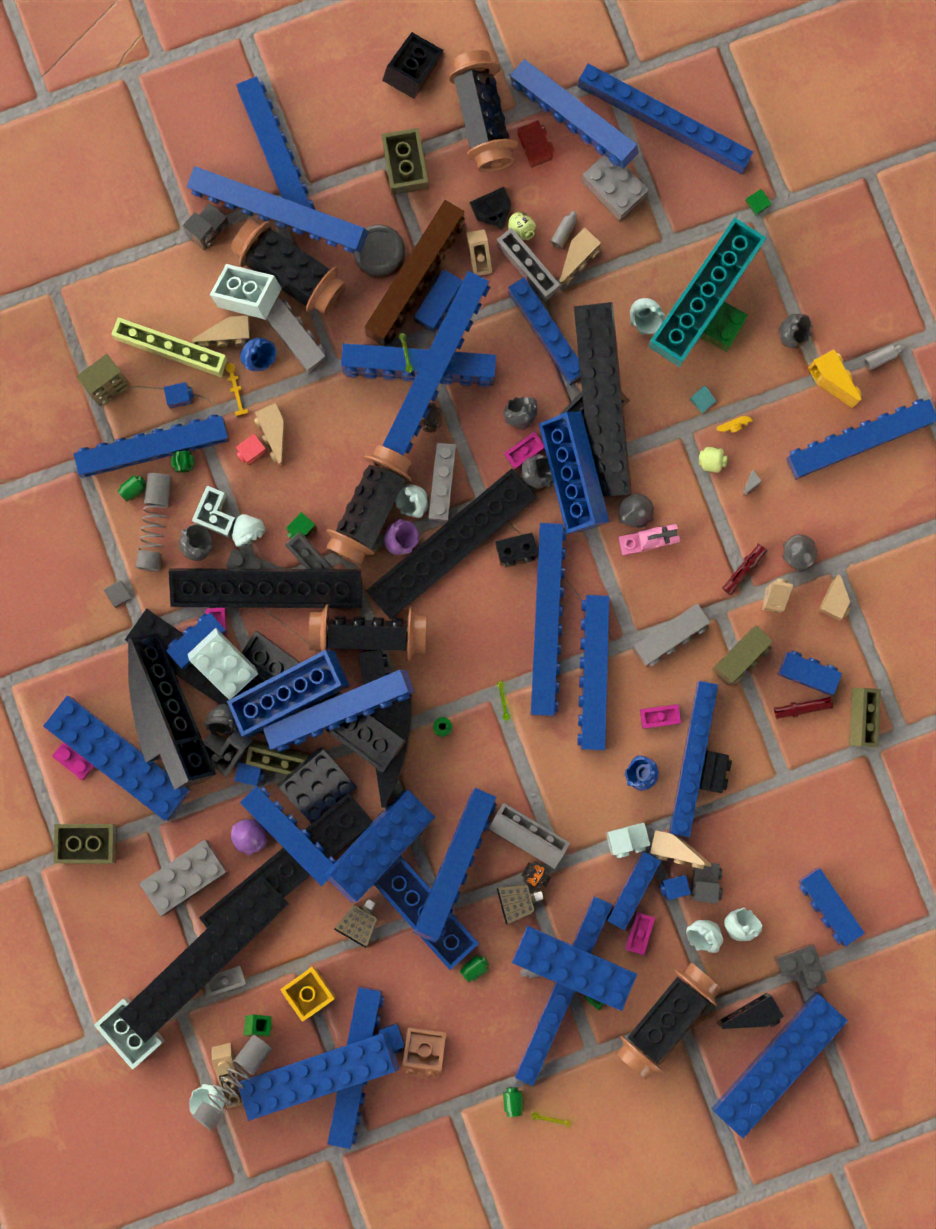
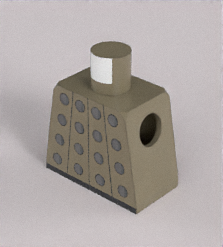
[496,885,544,924]
[334,898,378,948]

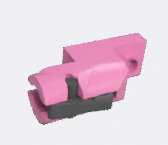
[618,524,680,556]

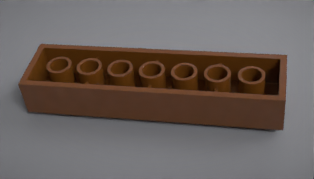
[365,200,466,346]

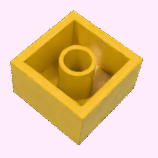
[280,965,336,1022]

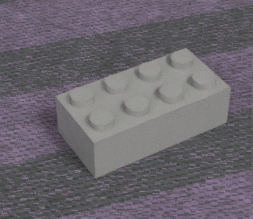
[139,840,228,916]

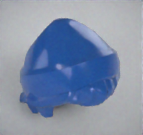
[240,337,277,371]
[625,755,659,791]

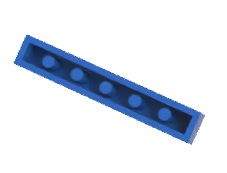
[508,277,581,386]
[240,786,336,886]

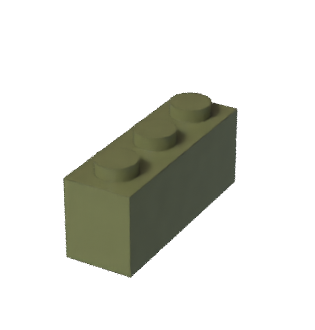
[849,688,881,747]
[246,739,310,775]

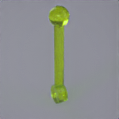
[399,333,413,373]
[497,681,510,721]
[531,1112,572,1127]

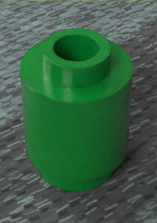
[117,475,146,502]
[433,717,452,737]
[460,955,490,983]
[503,1087,524,1117]

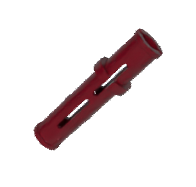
[722,543,767,595]
[774,696,833,719]

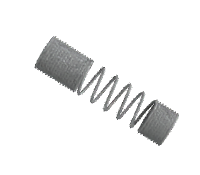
[135,473,172,571]
[192,1035,272,1131]

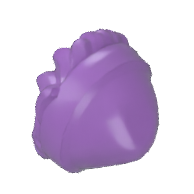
[384,519,419,555]
[231,819,268,855]

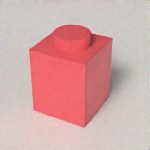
[236,434,267,465]

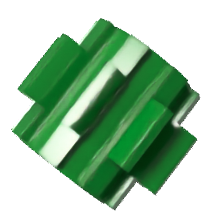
[171,451,195,473]

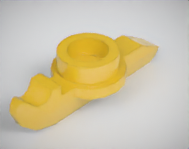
[716,416,753,433]

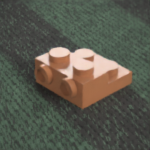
[402,1027,446,1078]

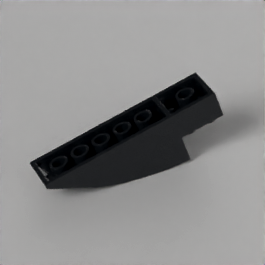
[128,633,216,790]
[358,650,412,808]

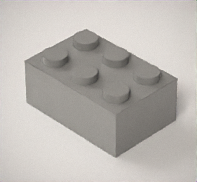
[581,155,649,221]

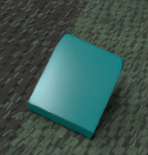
[690,385,716,414]

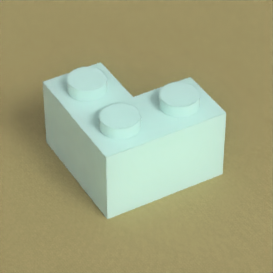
[192,486,236,538]
[606,823,650,858]

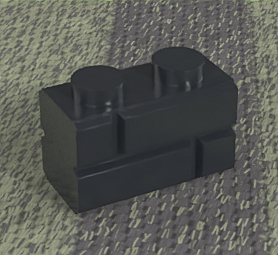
[699,751,732,793]

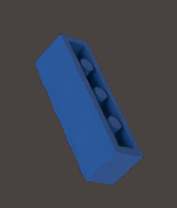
[606,851,661,930]
[798,868,865,946]

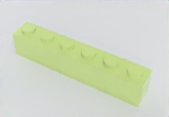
[111,317,228,377]

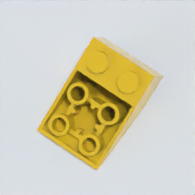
[808,350,862,408]

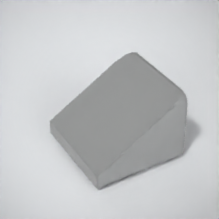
[743,470,762,495]
[104,580,131,607]

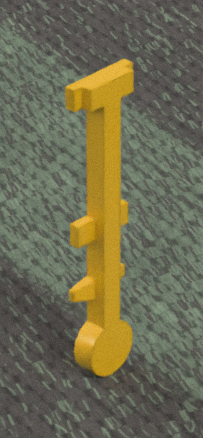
[226,363,248,416]

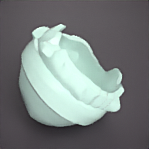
[630,298,665,335]
[395,484,428,518]
[231,514,266,547]
[724,907,763,941]
[686,920,723,953]
[189,1084,225,1115]

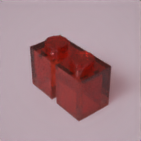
[517,120,555,168]

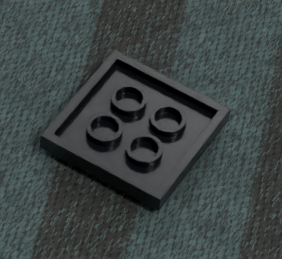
[276,747,357,824]

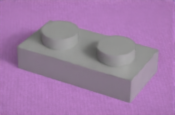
[205,965,247,997]

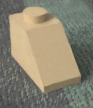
[466,229,492,276]
[818,574,851,621]

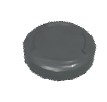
[354,224,405,277]

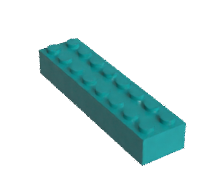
[648,217,766,368]

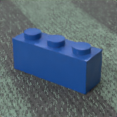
[414,269,463,333]
[166,613,227,670]
[777,651,842,696]

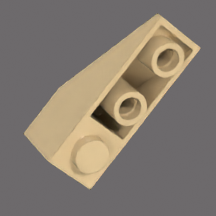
[559,228,601,287]
[192,315,251,348]
[254,403,285,467]
[762,579,793,613]
[650,830,711,869]
[212,1043,243,1108]

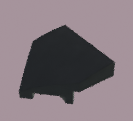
[469,187,511,229]

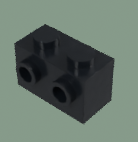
[495,532,538,568]

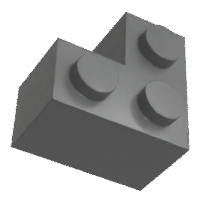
[182,203,229,250]
[203,729,253,777]
[690,863,723,904]
[774,944,828,989]

